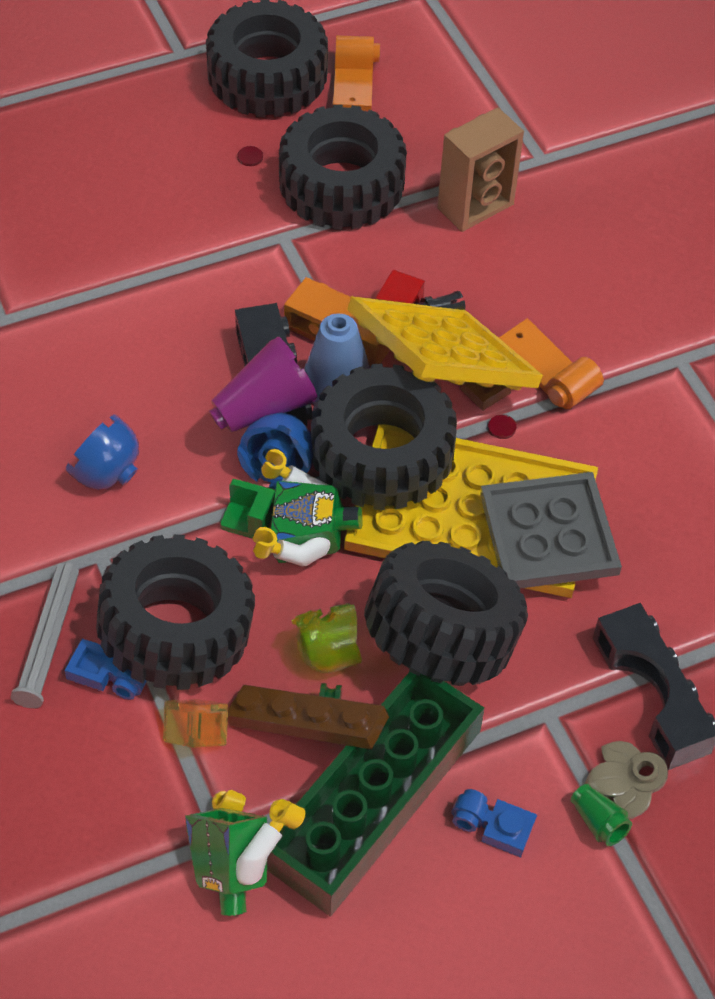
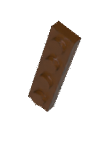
[225,685,389,749]

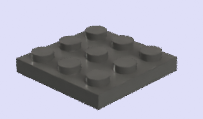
[480,472,622,588]

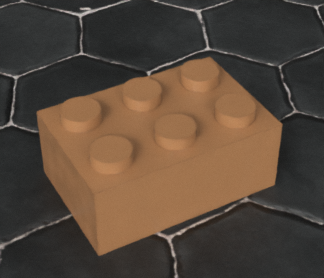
[437,107,524,232]

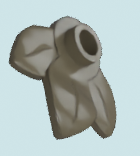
[585,741,668,820]

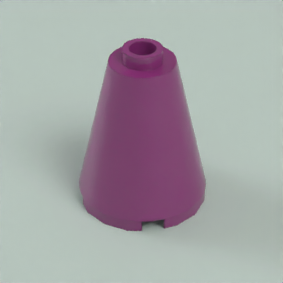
[209,337,318,432]

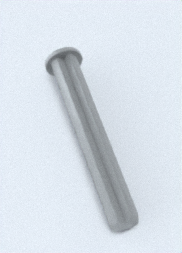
[10,562,79,708]

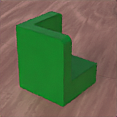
[221,479,275,538]

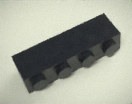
[235,303,312,426]

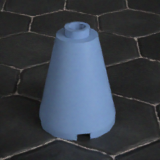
[304,314,370,404]

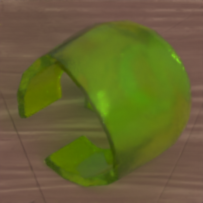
[291,603,362,674]

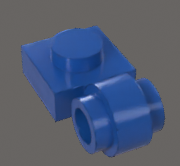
[64,638,147,700]
[451,789,537,858]

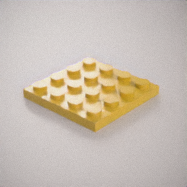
[347,296,543,390]

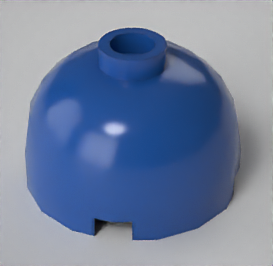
[237,413,313,489]
[65,414,139,490]

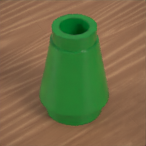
[571,784,632,846]

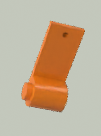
[333,35,380,111]
[499,318,604,409]

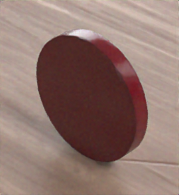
[238,146,263,166]
[488,414,517,439]

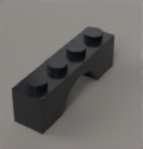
[593,603,715,770]

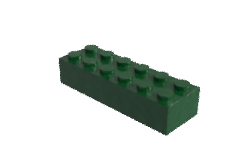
[267,672,485,917]

